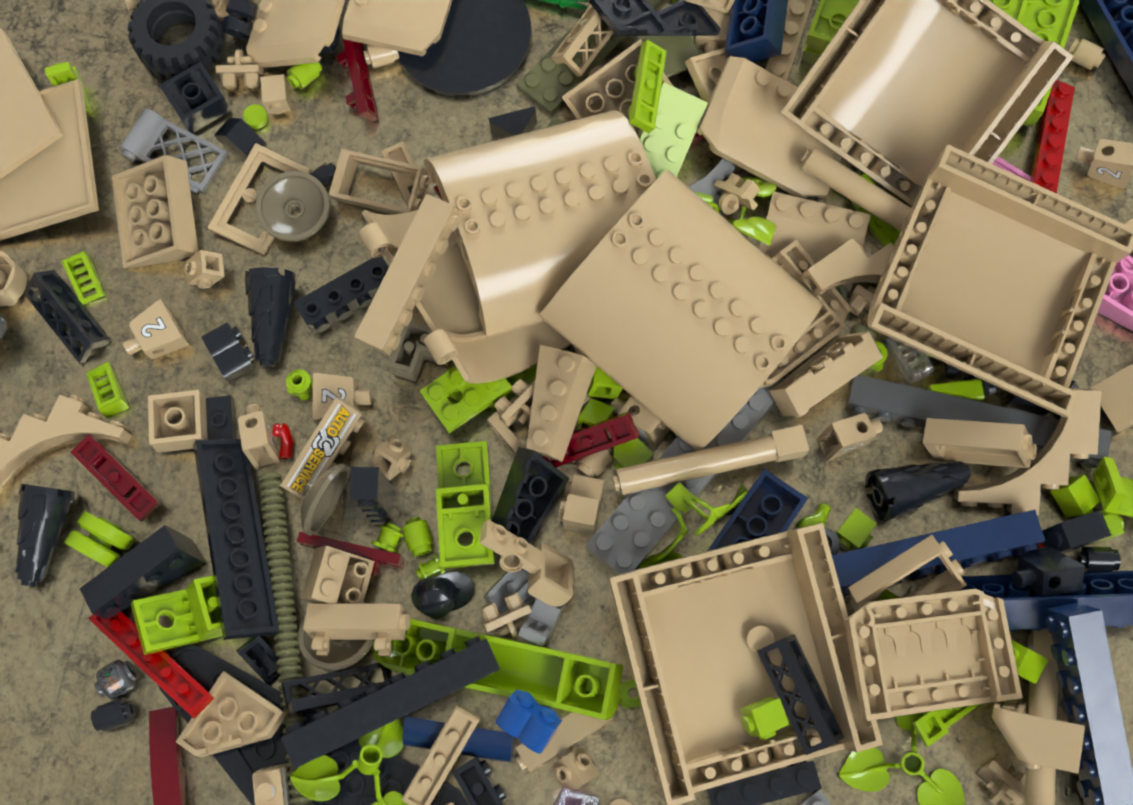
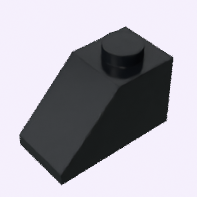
[1042,510,1112,553]

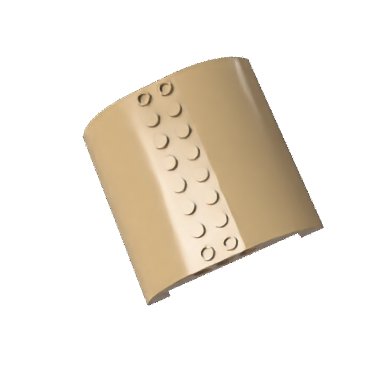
[781,0,1074,206]
[424,110,656,338]
[867,144,1133,418]
[539,170,823,451]
[608,523,883,805]

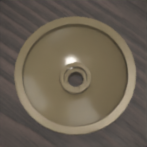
[256,171,330,241]
[301,464,350,536]
[298,601,374,670]

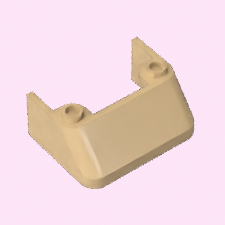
[992,699,1085,774]

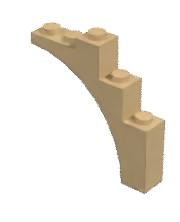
[799,238,894,297]
[954,388,1101,515]
[0,394,132,490]

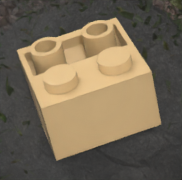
[301,546,375,604]

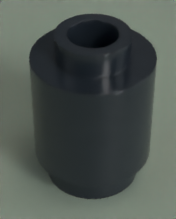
[1076,547,1121,572]
[91,697,135,732]

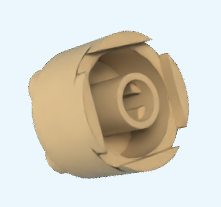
[0,251,27,307]

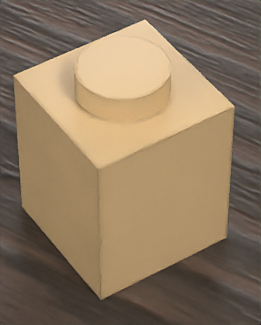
[260,74,291,114]

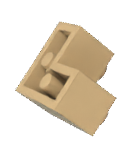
[559,474,604,535]

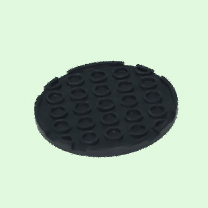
[398,0,531,97]

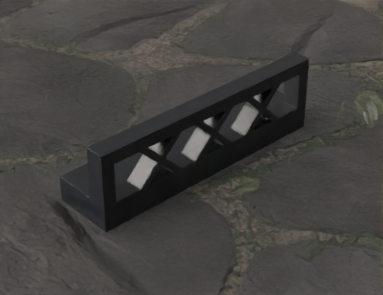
[24,270,110,364]
[757,634,844,755]
[281,663,391,716]

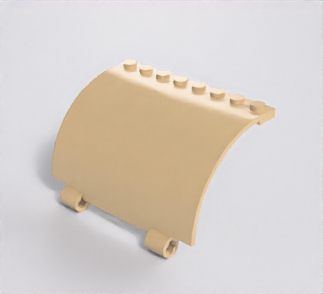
[358,210,572,384]

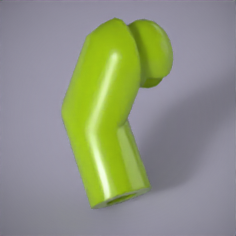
[796,503,831,529]

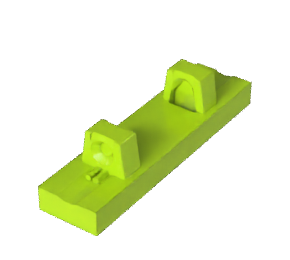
[628,40,667,134]

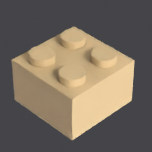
[148,390,208,453]

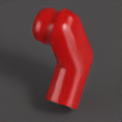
[272,423,294,460]

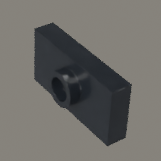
[206,395,235,440]

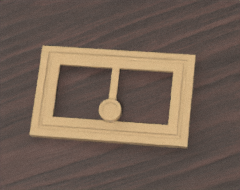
[207,143,312,256]

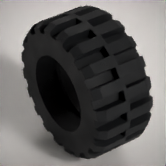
[128,0,225,80]

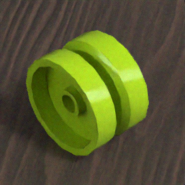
[64,510,136,567]

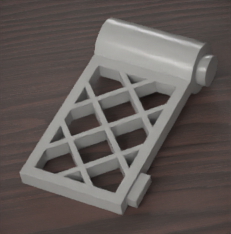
[119,108,228,194]

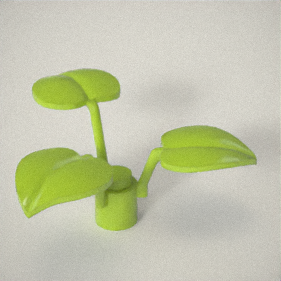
[695,177,777,246]
[648,482,748,561]
[839,713,965,805]
[290,719,409,805]

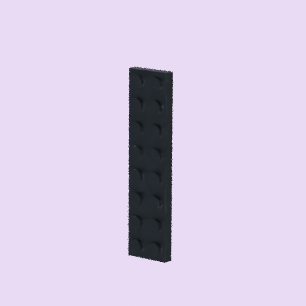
[193,439,279,640]

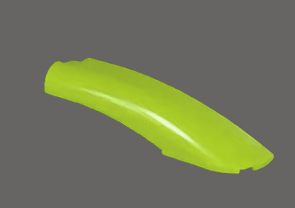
[371,618,624,720]

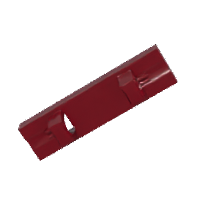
[337,32,379,123]
[542,411,640,467]
[70,434,161,522]
[297,531,404,577]

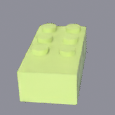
[637,82,708,180]

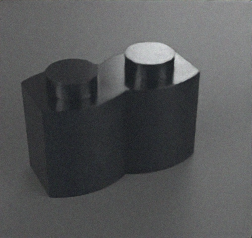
[201,322,255,383]

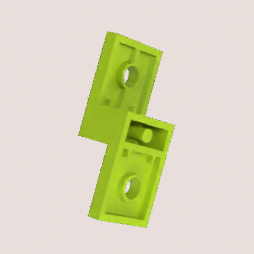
[419,365,537,434]
[435,441,495,569]
[131,568,271,655]

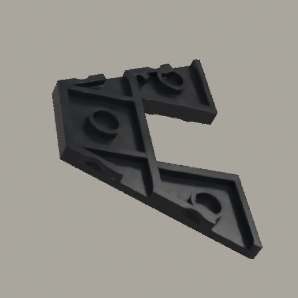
[589,0,721,36]

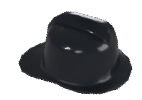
[411,571,474,618]

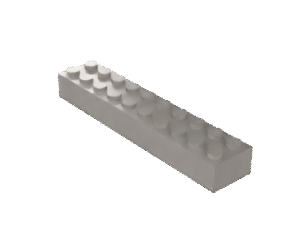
[585,377,784,576]

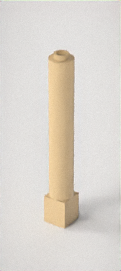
[800,148,911,231]
[612,425,810,495]
[1025,629,1058,805]

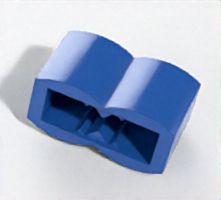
[495,689,562,754]

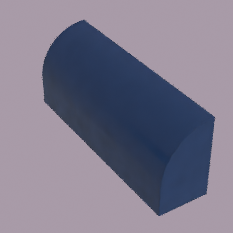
[402,716,516,763]

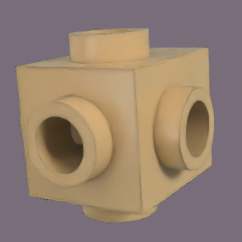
[184,250,225,289]
[369,435,413,481]
[550,746,600,795]

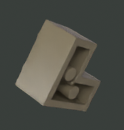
[388,321,450,382]

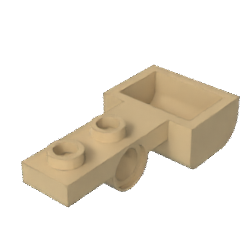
[480,519,573,607]

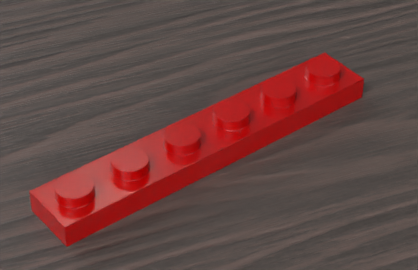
[1030,80,1075,194]
[88,612,214,719]

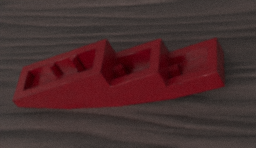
[149,707,185,805]

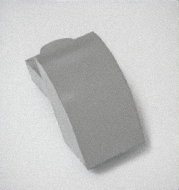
[518,598,566,647]

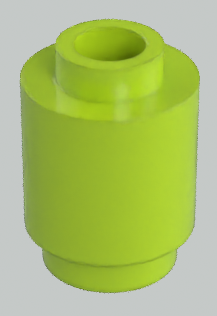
[286,62,322,90]
[402,517,434,557]

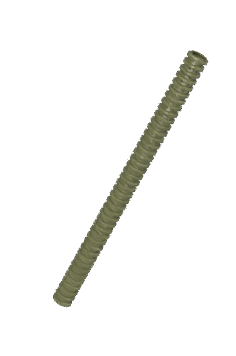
[258,472,315,805]

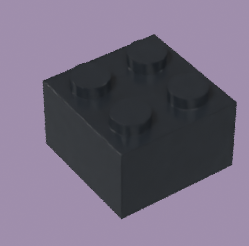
[159,61,231,133]

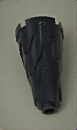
[245,267,296,367]
[865,460,971,522]
[15,483,75,587]

